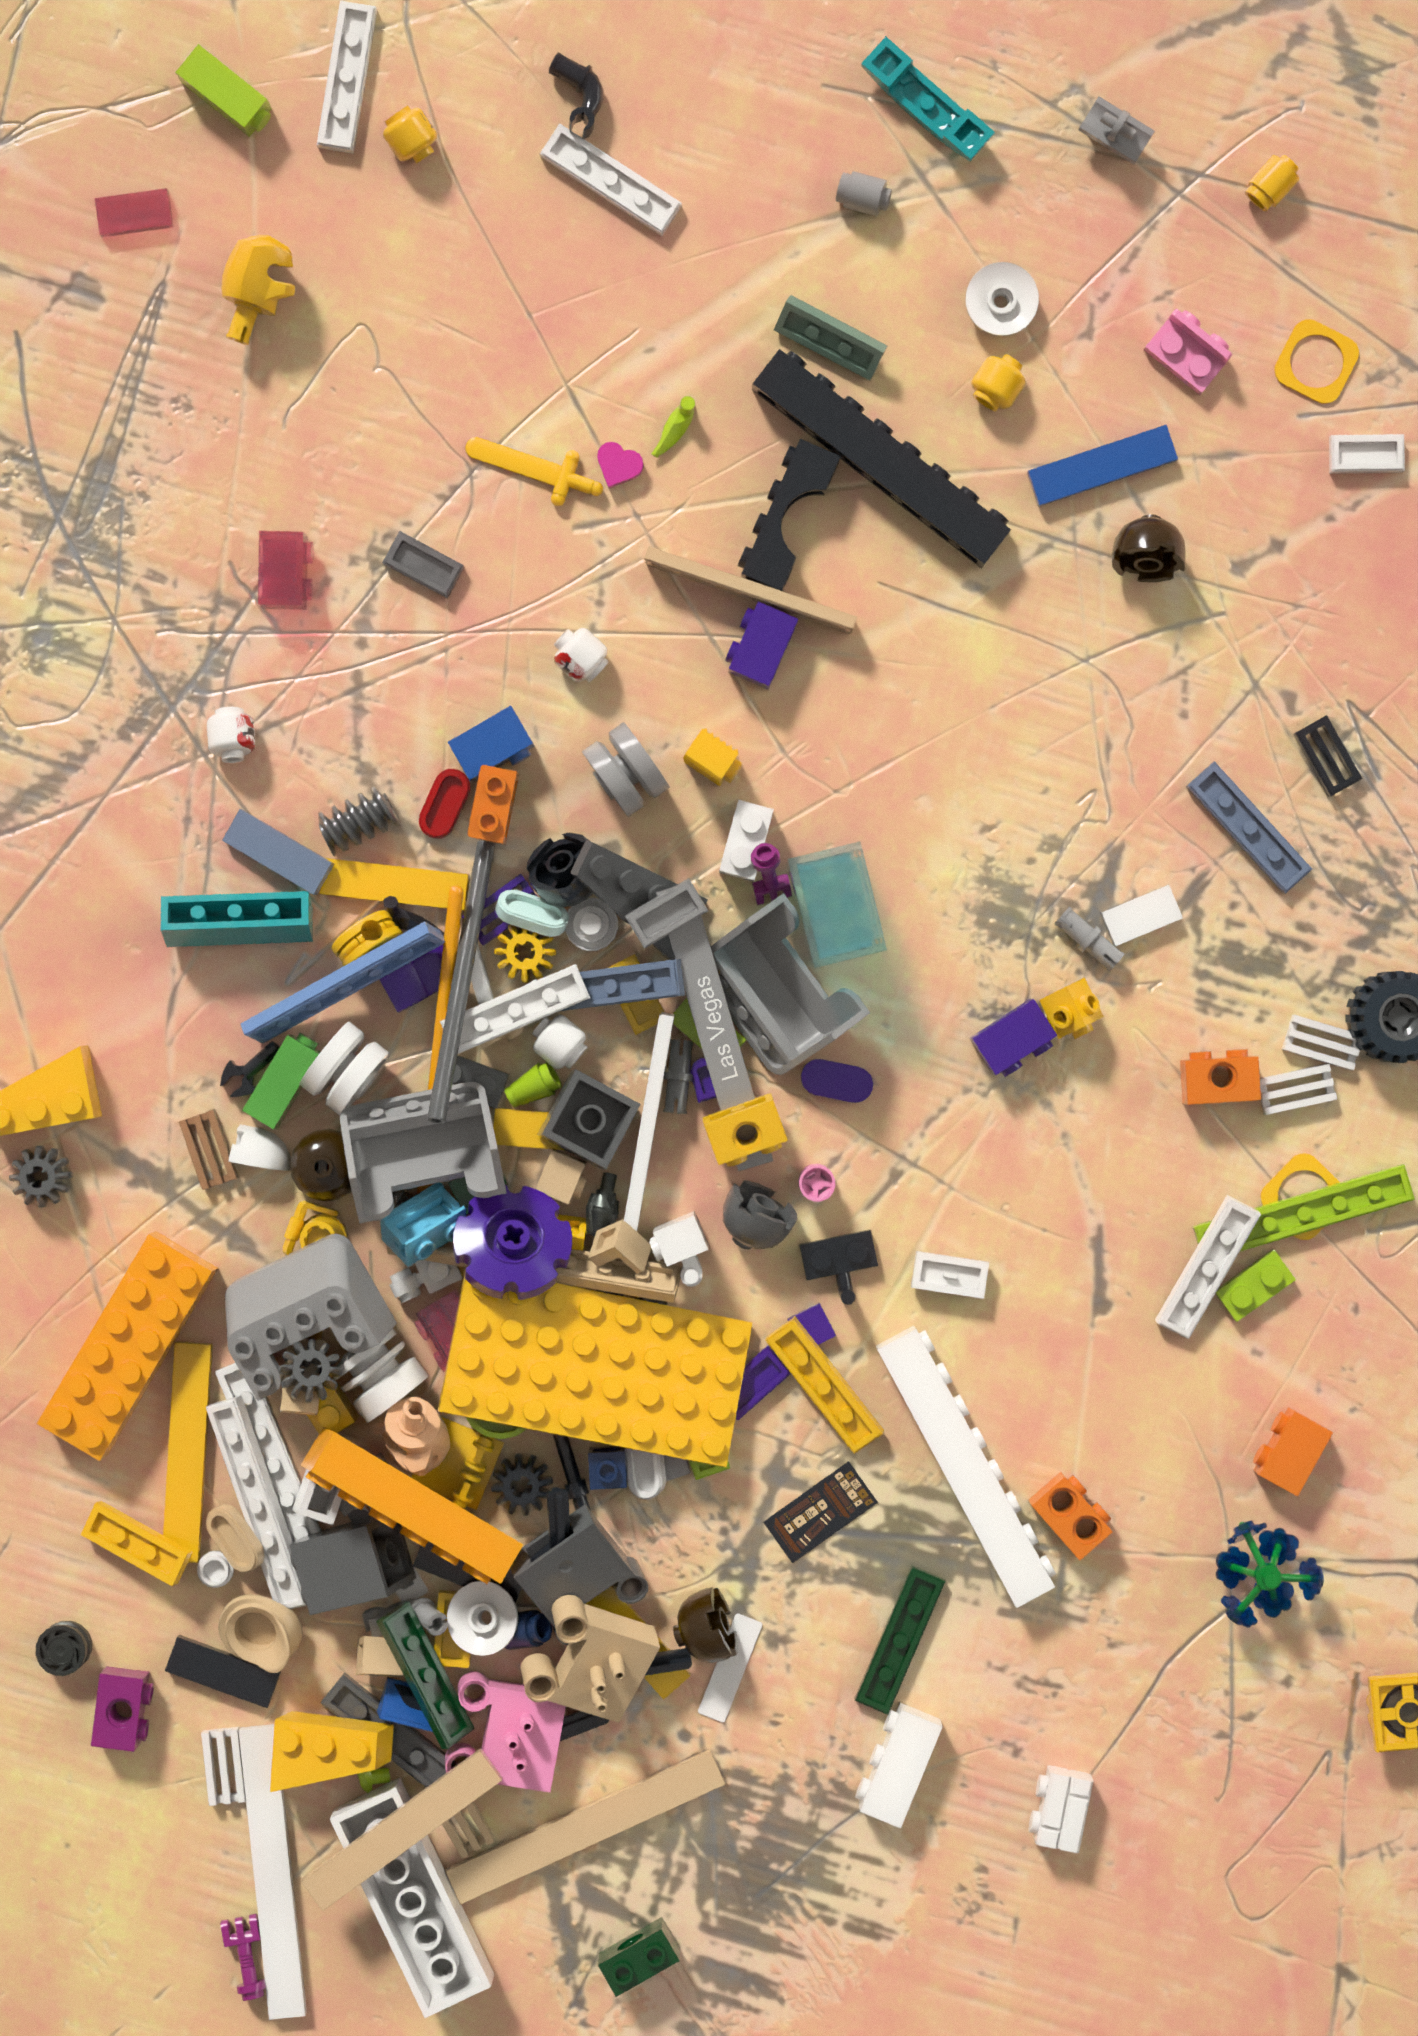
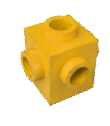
[1039,977,1104,1039]

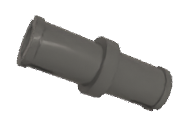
[663,1039,694,1114]

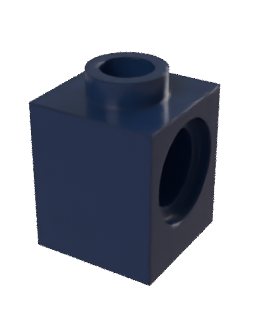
[588,1446,628,1490]

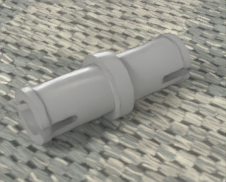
[1055,906,1125,972]

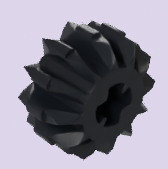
[491,1453,553,1516]

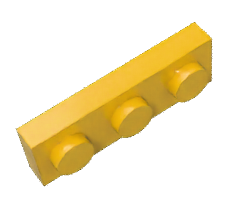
[80,1501,193,1586]

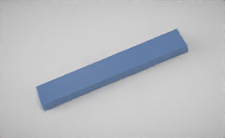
[240,921,445,1043]

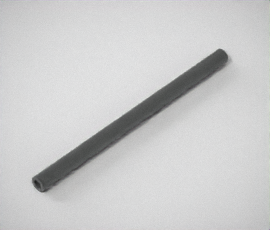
[427,841,495,1124]

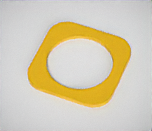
[1274,319,1359,404]
[1260,1153,1339,1240]

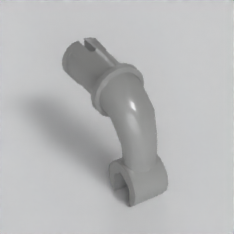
[362,1598,448,1637]

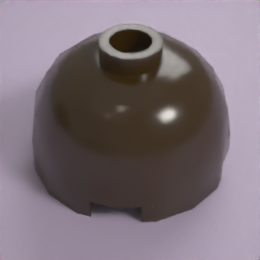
[1112,514,1186,583]
[290,1129,352,1202]
[673,1587,738,1663]

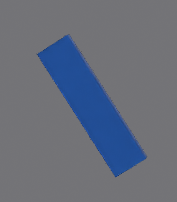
[1027,424,1178,507]

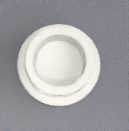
[197,1551,234,1588]

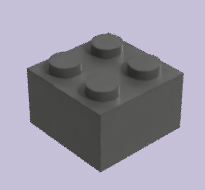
[537,1069,641,1169]

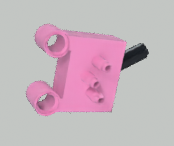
[445,1671,609,1792]

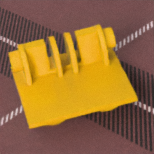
[411,1416,505,1510]

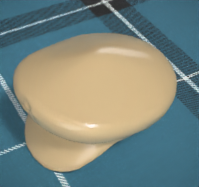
[218,1595,302,1673]

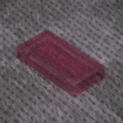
[94,188,174,237]

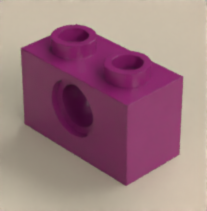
[91,1666,154,1752]

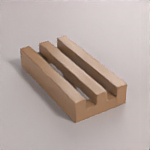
[179,1109,239,1190]

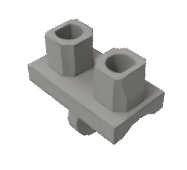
[1078,96,1155,165]

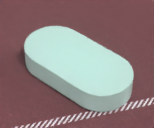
[496,890,569,937]

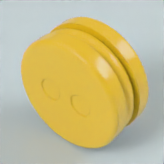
[331,910,403,966]

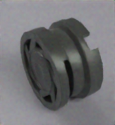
[36,1621,92,1676]

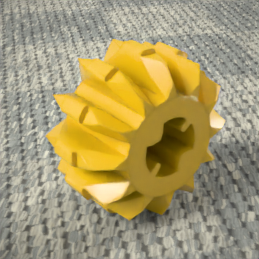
[494,924,557,983]

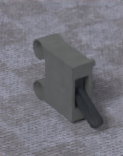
[510,1487,648,1645]

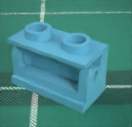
[380,1182,466,1267]

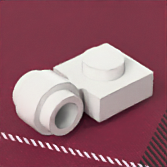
[389,1260,463,1303]

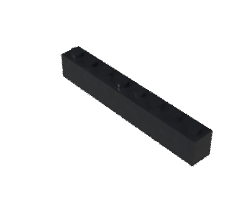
[752,349,1011,569]

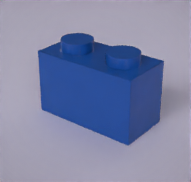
[448,705,535,783]

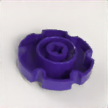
[453,1185,572,1300]

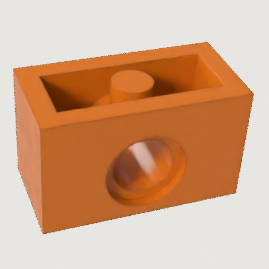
[1180,1049,1261,1105]

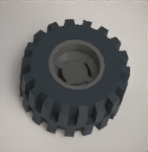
[1345,971,1418,1063]

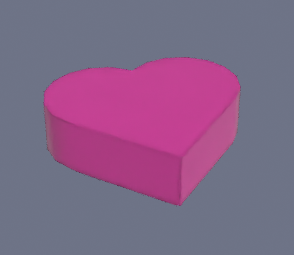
[597,442,644,489]

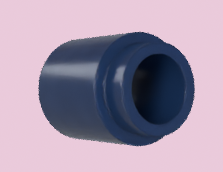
[505,1610,552,1650]

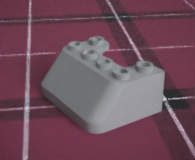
[710,893,870,1075]
[340,1082,506,1224]
[225,1234,397,1401]

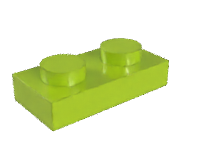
[1215,1249,1296,1322]

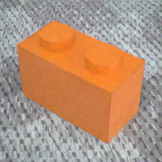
[1253,1407,1333,1497]

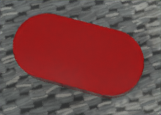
[419,769,471,839]

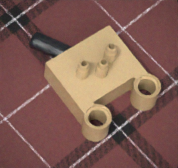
[520,1595,692,1723]

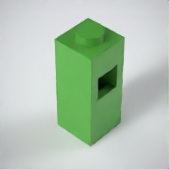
[242,1033,320,1129]

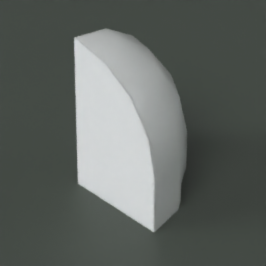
[228,1124,291,1171]

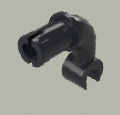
[549,52,604,139]

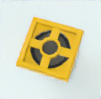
[1366,1672,1418,1753]

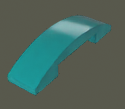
[861,36,995,161]

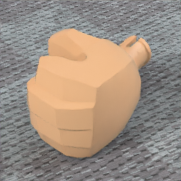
[382,1396,450,1476]

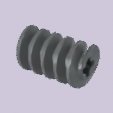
[318,787,400,857]

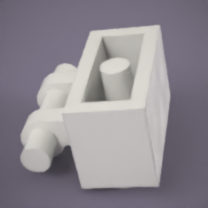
[649,1211,708,1287]

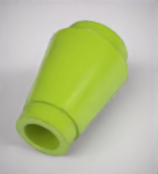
[505,1062,561,1108]

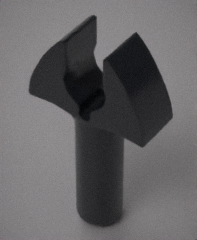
[220,1041,280,1097]

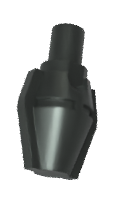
[586,1172,619,1236]

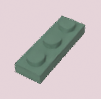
[774,295,887,381]

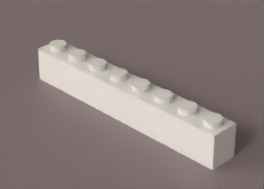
[876,1326,1056,1608]

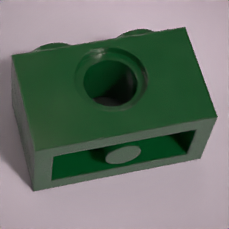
[598,1917,680,1997]

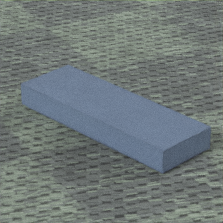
[222,809,334,895]

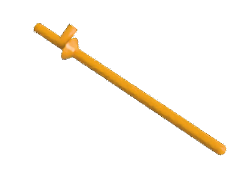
[416,885,464,1195]

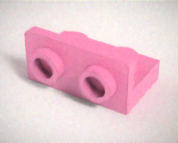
[1144,309,1232,395]

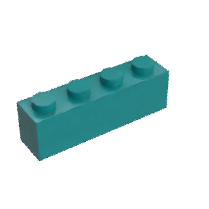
[160,891,313,947]

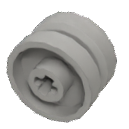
[582,722,670,817]

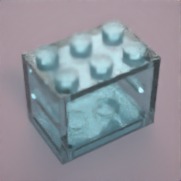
[786,841,887,969]

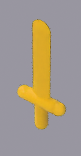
[465,437,603,506]

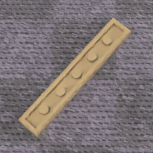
[644,546,857,634]
[301,1748,503,1911]

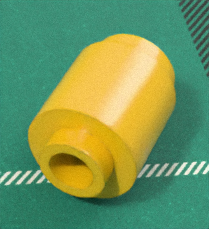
[1245,155,1300,211]

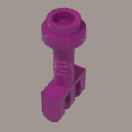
[751,843,793,905]
[220,1914,266,2001]

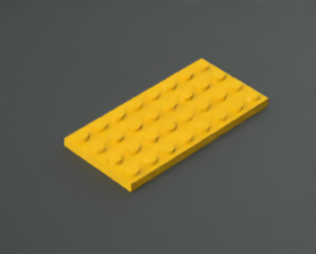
[437,1265,752,1467]

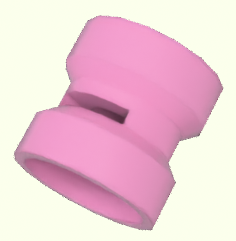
[798,1164,835,1202]

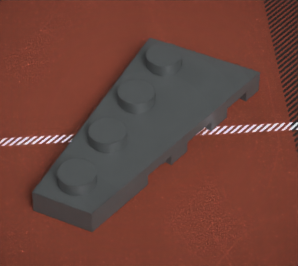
[571,840,708,960]

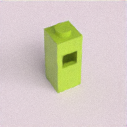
[175,44,272,137]

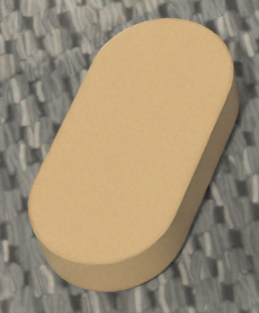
[206,1504,264,1573]

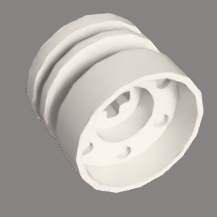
[333,1328,429,1423]

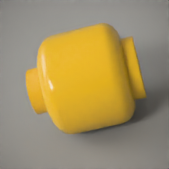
[383,105,437,164]
[971,354,1026,412]

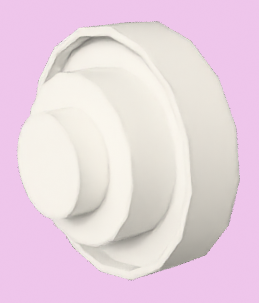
[565,898,618,951]

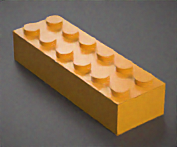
[36,1231,218,1461]
[300,1427,523,1584]

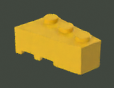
[0,1045,102,1136]
[270,1711,394,1792]

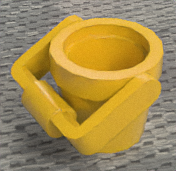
[282,1201,347,1255]

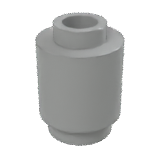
[836,171,892,216]

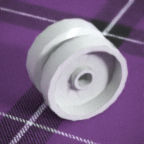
[299,1022,390,1116]

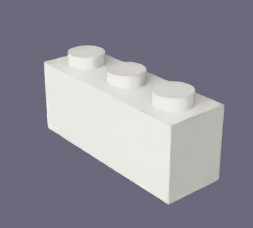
[855,1702,943,1828]

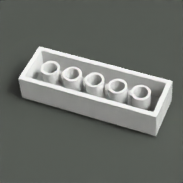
[330,1777,494,2018]

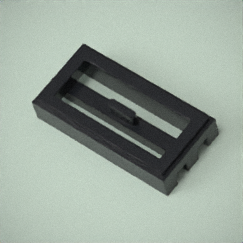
[1293,715,1363,797]

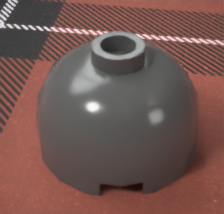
[723,1180,797,1250]

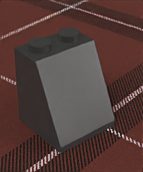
[289,1516,416,1615]

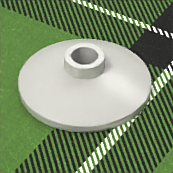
[965,262,1039,336]
[447,1581,518,1656]

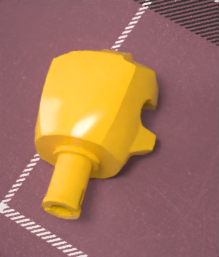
[221,235,295,345]

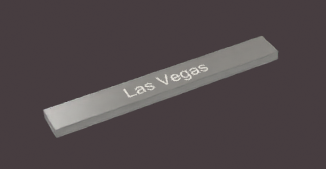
[656,887,773,1171]

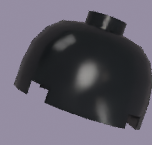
[526,833,593,907]

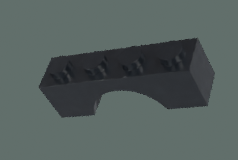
[738,439,841,591]

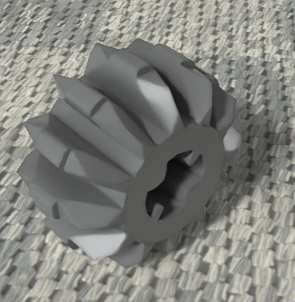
[9,1145,73,1208]
[278,1339,342,1403]

